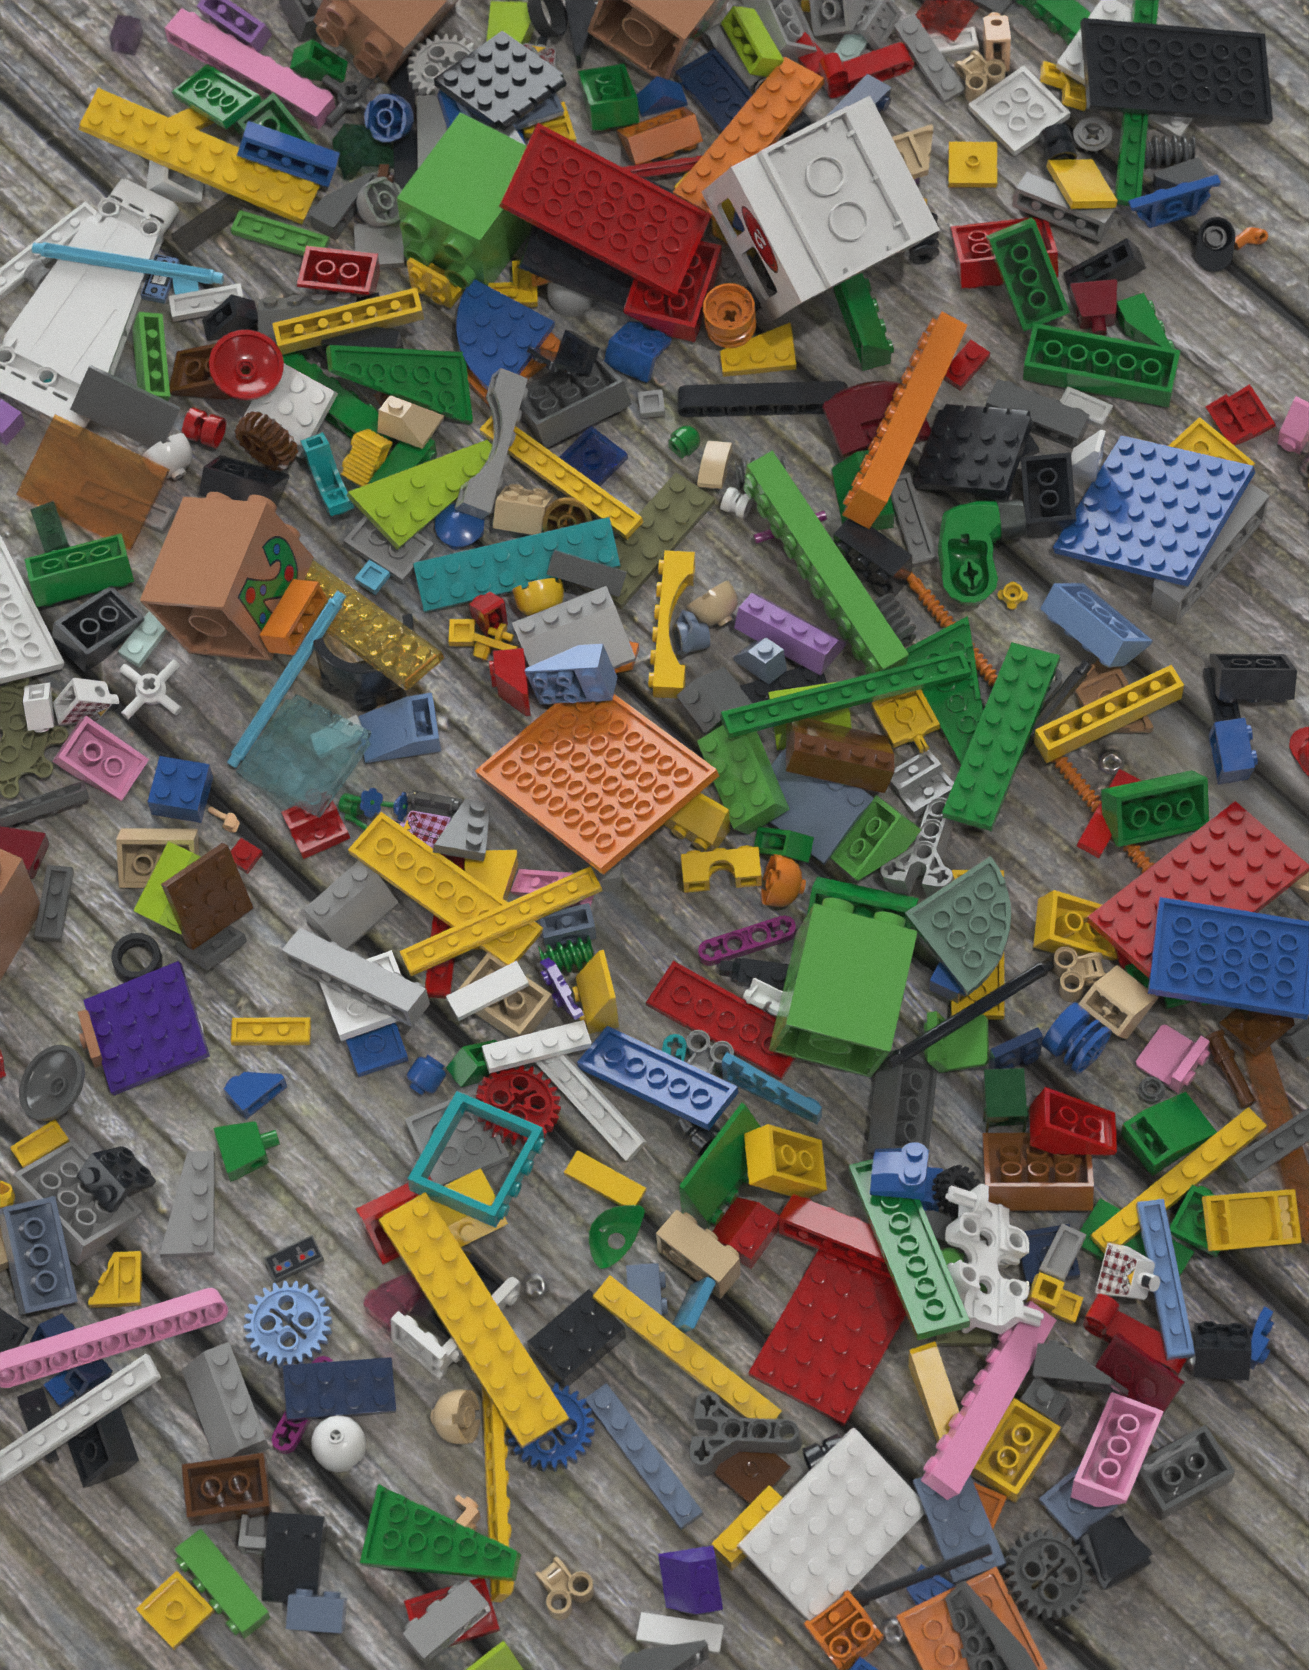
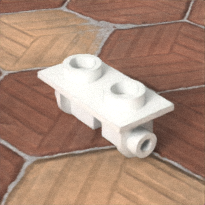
[743,978,783,1016]

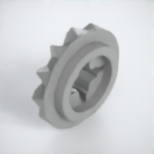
[1073,118,1112,153]

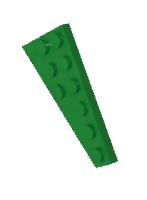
[326,345,473,425]
[906,616,983,765]
[360,1484,521,1581]

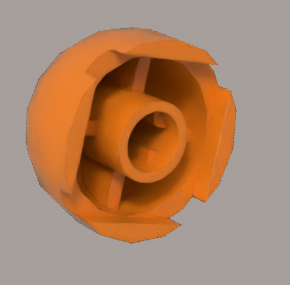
[761,854,806,907]

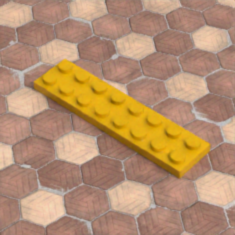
[348,812,543,965]

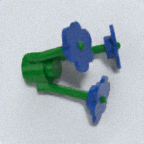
[338,788,409,830]

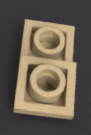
[697,441,733,489]

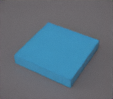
[672,1276,716,1333]

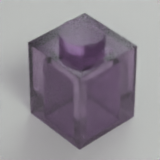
[109,15,143,56]

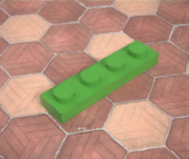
[230,210,330,256]

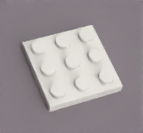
[968,66,1070,157]
[244,364,338,459]
[319,950,401,1041]

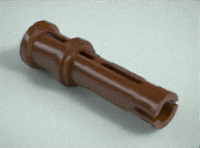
[1205,1030,1257,1109]

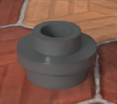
[1138,1077,1165,1103]

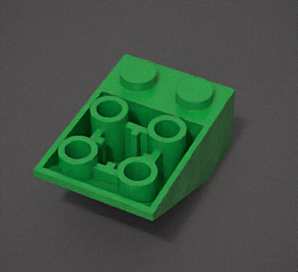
[1121,1092,1217,1176]

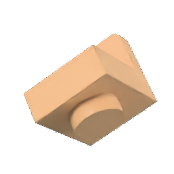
[455,1495,481,1530]

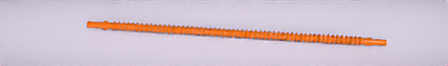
[907,572,1155,873]

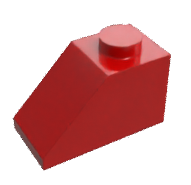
[469,592,508,637]

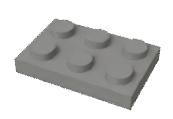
[343,516,434,584]

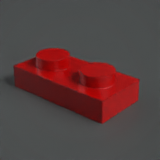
[943,339,990,391]

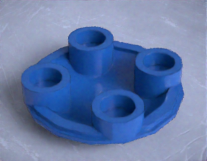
[435,503,484,550]

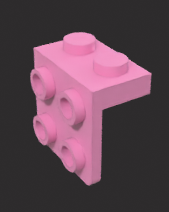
[1136,1025,1211,1094]

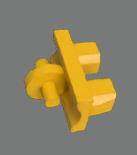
[472,623,518,661]

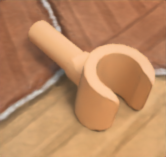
[208,806,240,833]

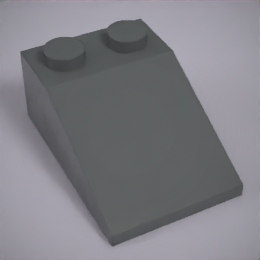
[1033,1340,1129,1396]
[619,1640,709,1670]

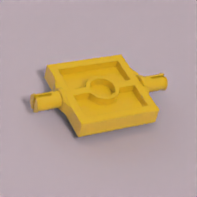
[871,689,940,753]

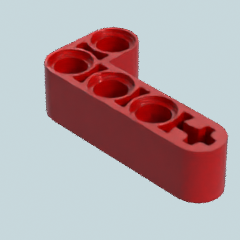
[819,42,914,98]
[1083,1293,1188,1376]

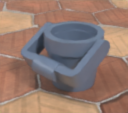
[672,610,710,656]

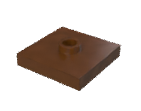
[713,1437,791,1505]

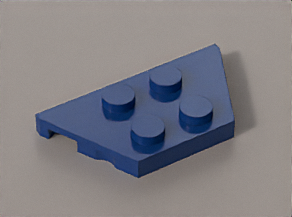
[1128,174,1221,228]

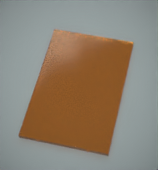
[16,414,170,550]

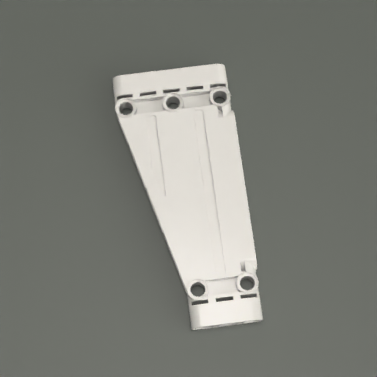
[0,179,180,438]

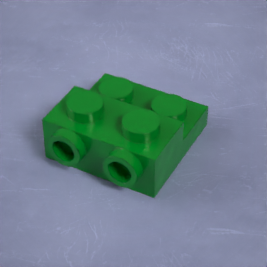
[1170,1185,1220,1257]

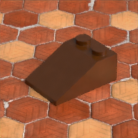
[169,343,250,400]

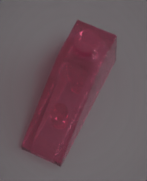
[363,1272,423,1332]

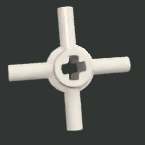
[119,659,182,720]

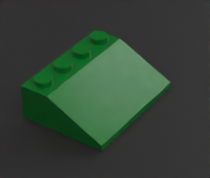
[679,1102,761,1229]

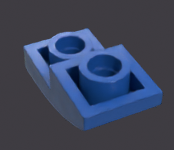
[1250,1306,1274,1370]

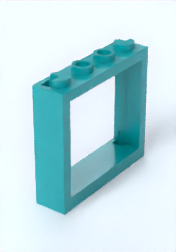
[408,1091,546,1228]

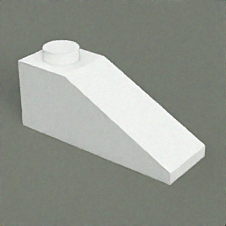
[1071,430,1106,487]

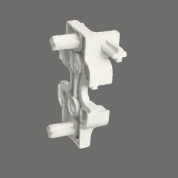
[945,1184,1044,1334]

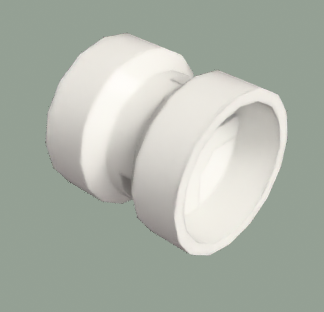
[720,486,754,519]

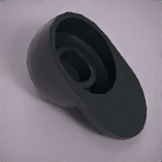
[1196,217,1235,272]

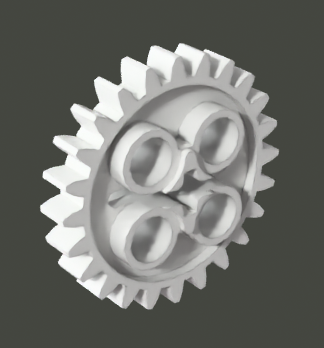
[407,34,474,96]

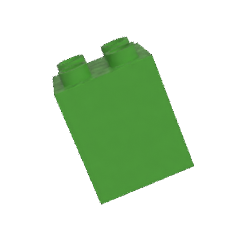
[397,112,532,290]
[769,898,918,1078]

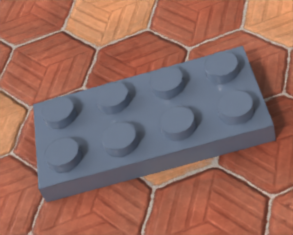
[913,1475,1006,1585]

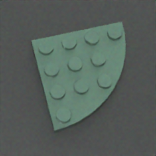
[905,856,1011,996]

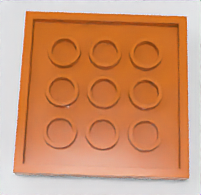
[896,1567,1048,1670]

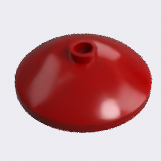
[209,330,284,400]

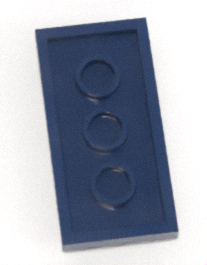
[675,48,752,133]
[282,1357,396,1421]

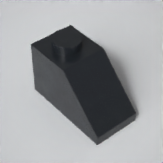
[202,294,258,341]

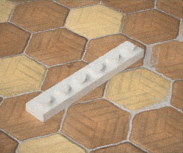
[535,1030,647,1161]

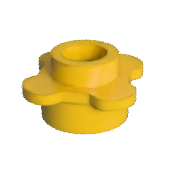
[997,582,1028,610]

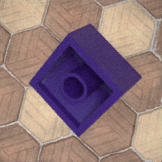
[658,1545,723,1614]

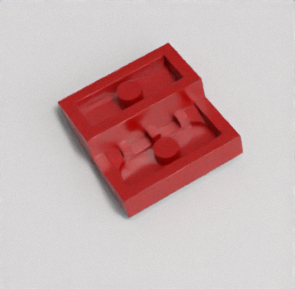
[1206,384,1276,446]
[281,791,350,859]

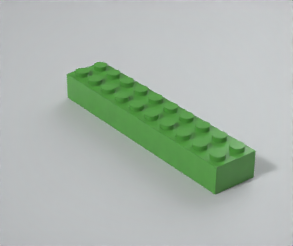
[743,450,909,674]

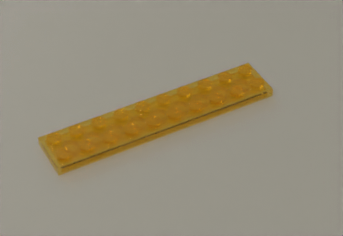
[305,560,445,691]

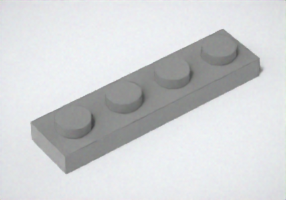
[893,14,965,104]

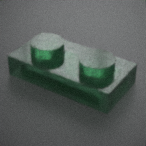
[30,501,70,553]

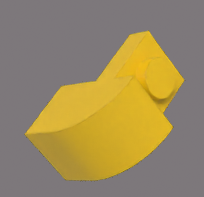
[1026,1272,1083,1325]

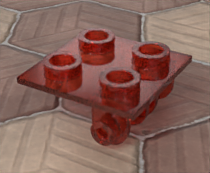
[915,0,979,42]

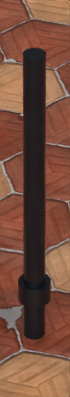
[854,1544,993,1607]

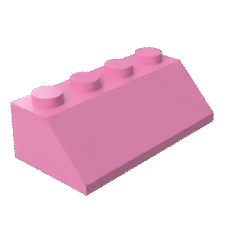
[1071,1392,1164,1507]

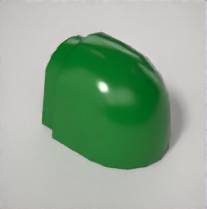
[668,426,701,459]

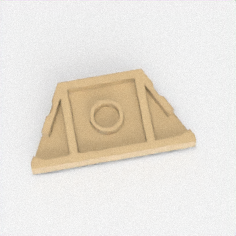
[892,124,933,179]

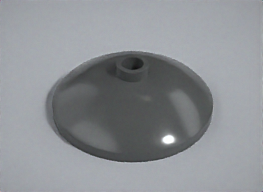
[19,1045,85,1121]

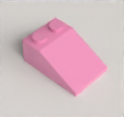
[52,716,149,801]

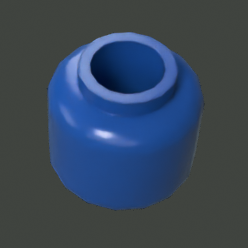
[407,1054,446,1095]

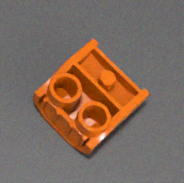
[804,1590,884,1670]

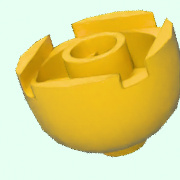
[512,578,564,616]

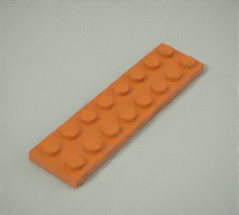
[673,57,824,219]

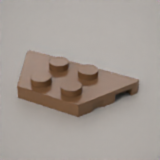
[1074,659,1154,733]

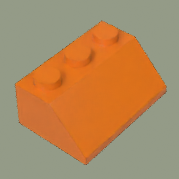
[617,107,703,165]

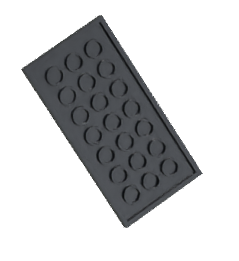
[1080,18,1273,124]

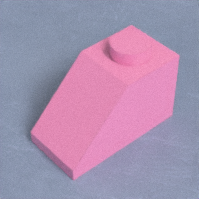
[1277,397,1309,455]

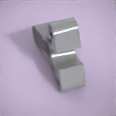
[880,797,955,897]

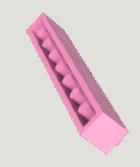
[165,8,335,130]
[921,1301,1056,1500]

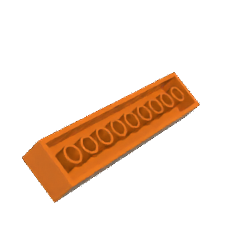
[842,311,968,529]

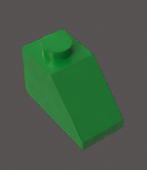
[290,39,348,83]
[754,827,814,863]
[446,1039,497,1087]

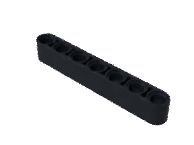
[677,381,848,418]

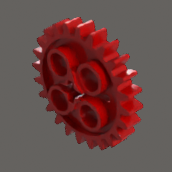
[475,1065,561,1146]

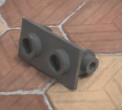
[407,790,463,819]

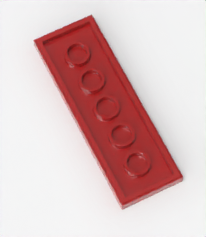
[646,961,796,1081]

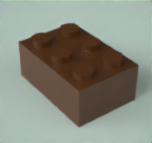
[182,1453,273,1526]

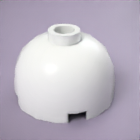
[142,433,193,480]
[311,1415,367,1472]

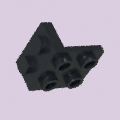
[527,329,600,377]
[76,1146,156,1213]

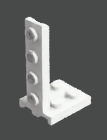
[391,1277,520,1380]

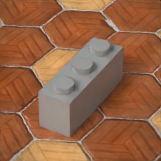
[402,1579,491,1665]

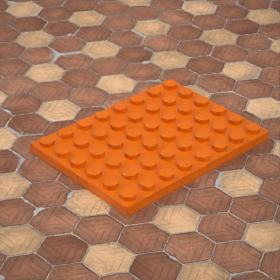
[475,694,719,875]

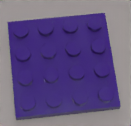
[83,961,210,1096]

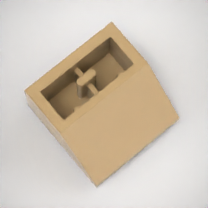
[493,484,554,535]
[1079,965,1159,1039]

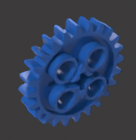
[506,1382,595,1472]

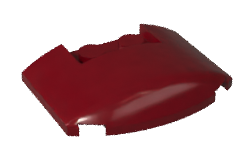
[822,380,931,457]

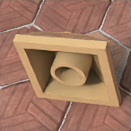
[377,395,444,449]

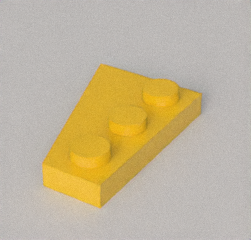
[720,322,796,377]

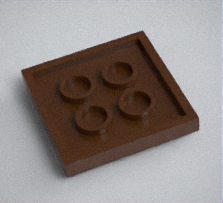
[161,843,254,950]

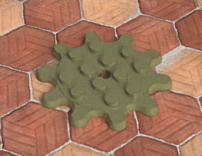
[0,677,69,800]

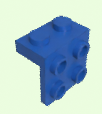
[604,321,671,383]

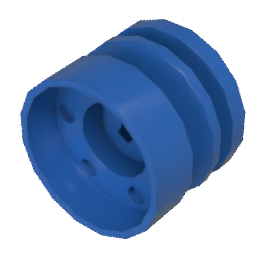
[1042,1003,1112,1074]

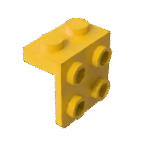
[407,258,465,309]

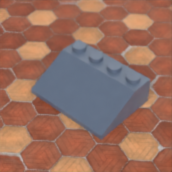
[769,748,874,865]

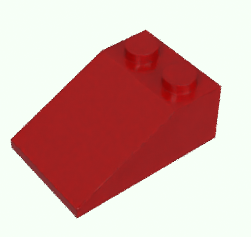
[1029,1087,1117,1155]

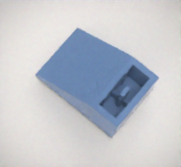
[525,644,617,704]
[359,693,441,763]

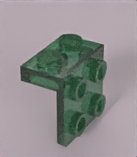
[332,123,394,180]

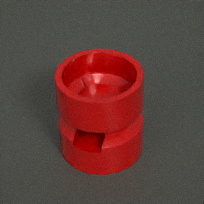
[182,407,227,449]

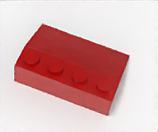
[950,217,1059,289]
[624,240,722,342]

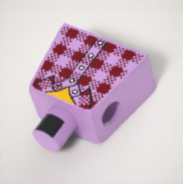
[392,811,451,848]

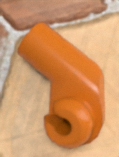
[1234,227,1269,250]

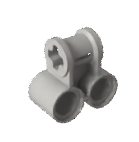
[686,1030,734,1075]

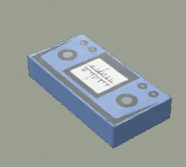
[141,254,179,304]

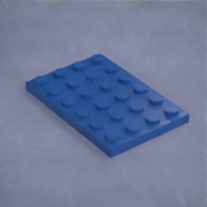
[1148,897,1309,1020]

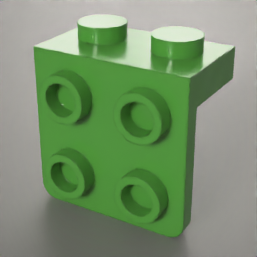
[924,1011,989,1073]

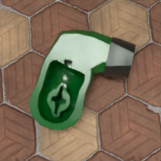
[938,500,1026,606]

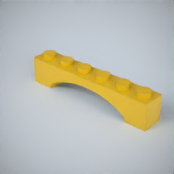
[648,550,695,699]

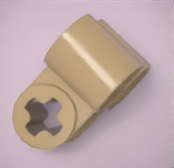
[954,50,1006,102]
[1053,947,1107,1002]
[534,1556,594,1620]

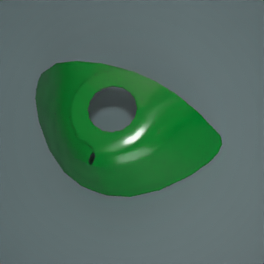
[589,1205,645,1269]

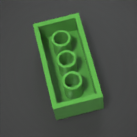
[697,725,790,835]

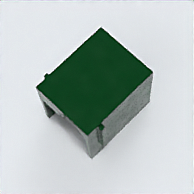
[982,1068,1029,1133]

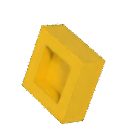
[449,619,476,646]

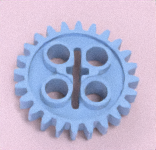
[244,1281,333,1368]

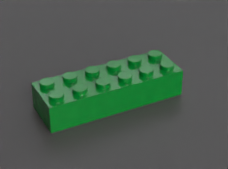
[1023,323,1181,408]

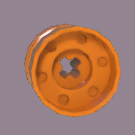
[703,283,756,348]

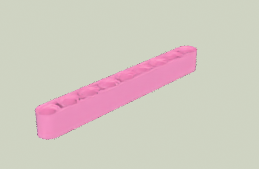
[0,1288,228,1388]

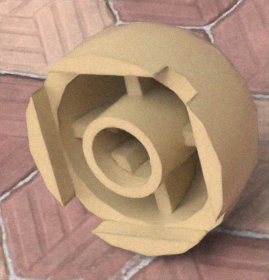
[686,580,738,627]
[431,1389,480,1445]

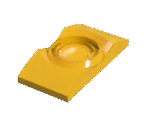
[1202,1189,1302,1251]

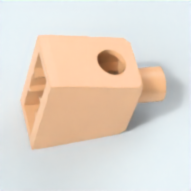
[983,12,1011,71]

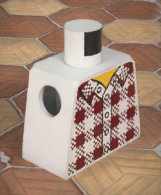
[53,678,119,725]
[1095,1243,1160,1300]

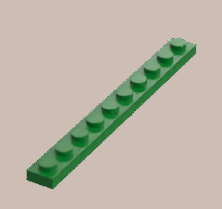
[1115,0,1159,207]
[720,650,971,739]

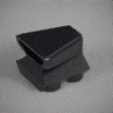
[1075,1514,1153,1590]

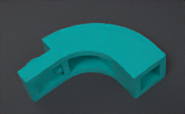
[300,433,354,516]

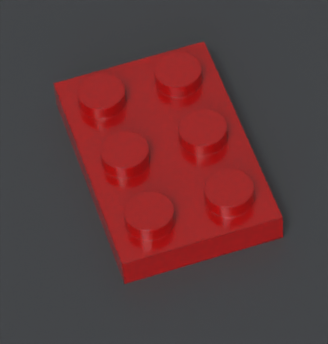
[404,1578,500,1647]

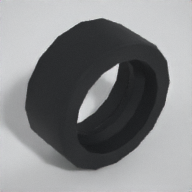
[111,933,163,982]

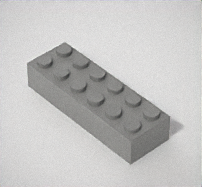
[1151,483,1270,626]

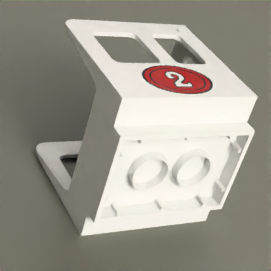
[701,96,940,321]

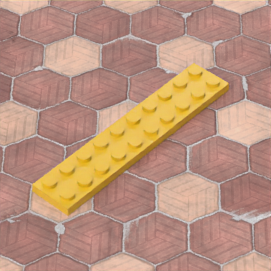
[78,88,320,225]
[379,1192,569,1448]

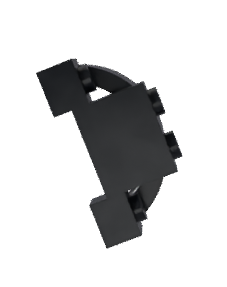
[313,614,423,711]

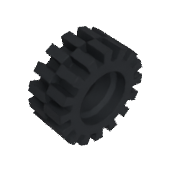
[932,1165,980,1218]

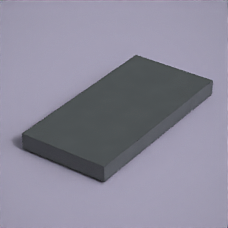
[70,365,181,448]

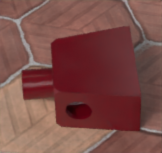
[1069,279,1117,336]
[0,826,50,879]

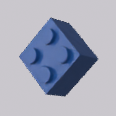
[1208,718,1258,784]
[148,756,213,823]

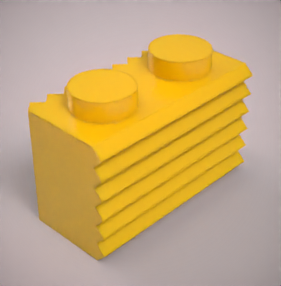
[341,429,392,487]

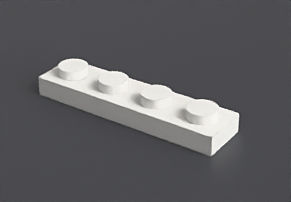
[482,1020,591,1073]

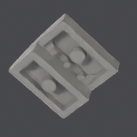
[889,750,954,818]

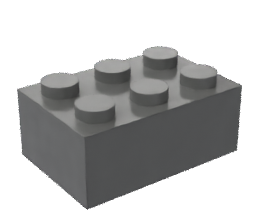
[1136,1425,1235,1520]

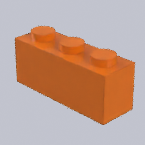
[259,579,327,655]

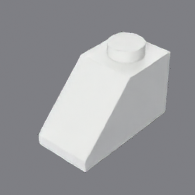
[23,682,54,732]

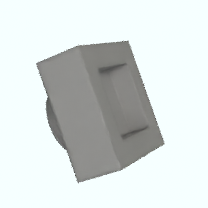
[638,389,665,418]

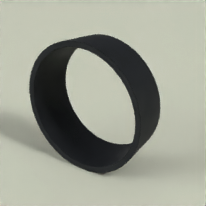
[527,0,568,38]

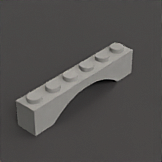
[455,368,528,519]

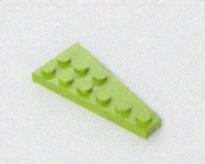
[346,440,492,550]

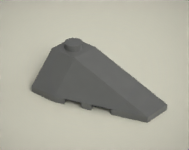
[945,1581,1038,1670]

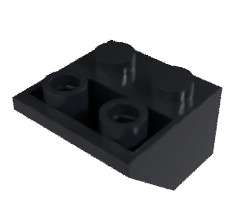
[1193,1321,1252,1381]

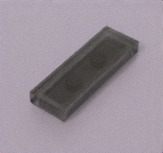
[171,195,243,254]

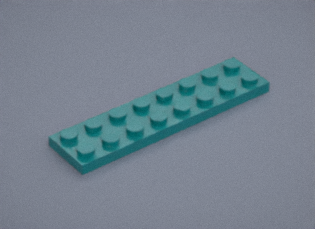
[413,517,621,613]

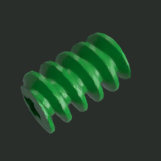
[538,935,594,973]

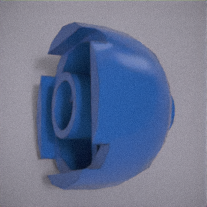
[364,94,414,142]

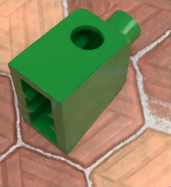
[213,1121,280,1182]

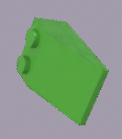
[830,795,922,881]

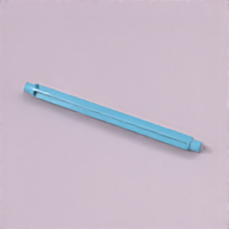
[32,242,224,284]
[227,590,347,768]

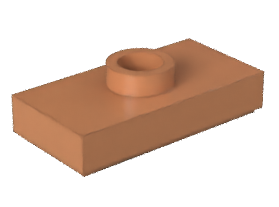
[77,1009,103,1068]

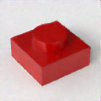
[231,838,263,874]

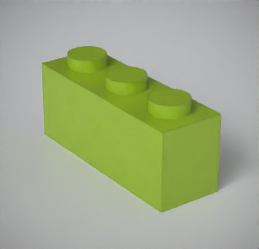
[721,6,784,77]

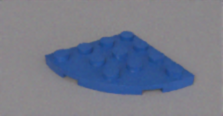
[456,280,555,390]

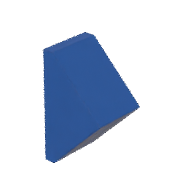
[636,76,688,117]

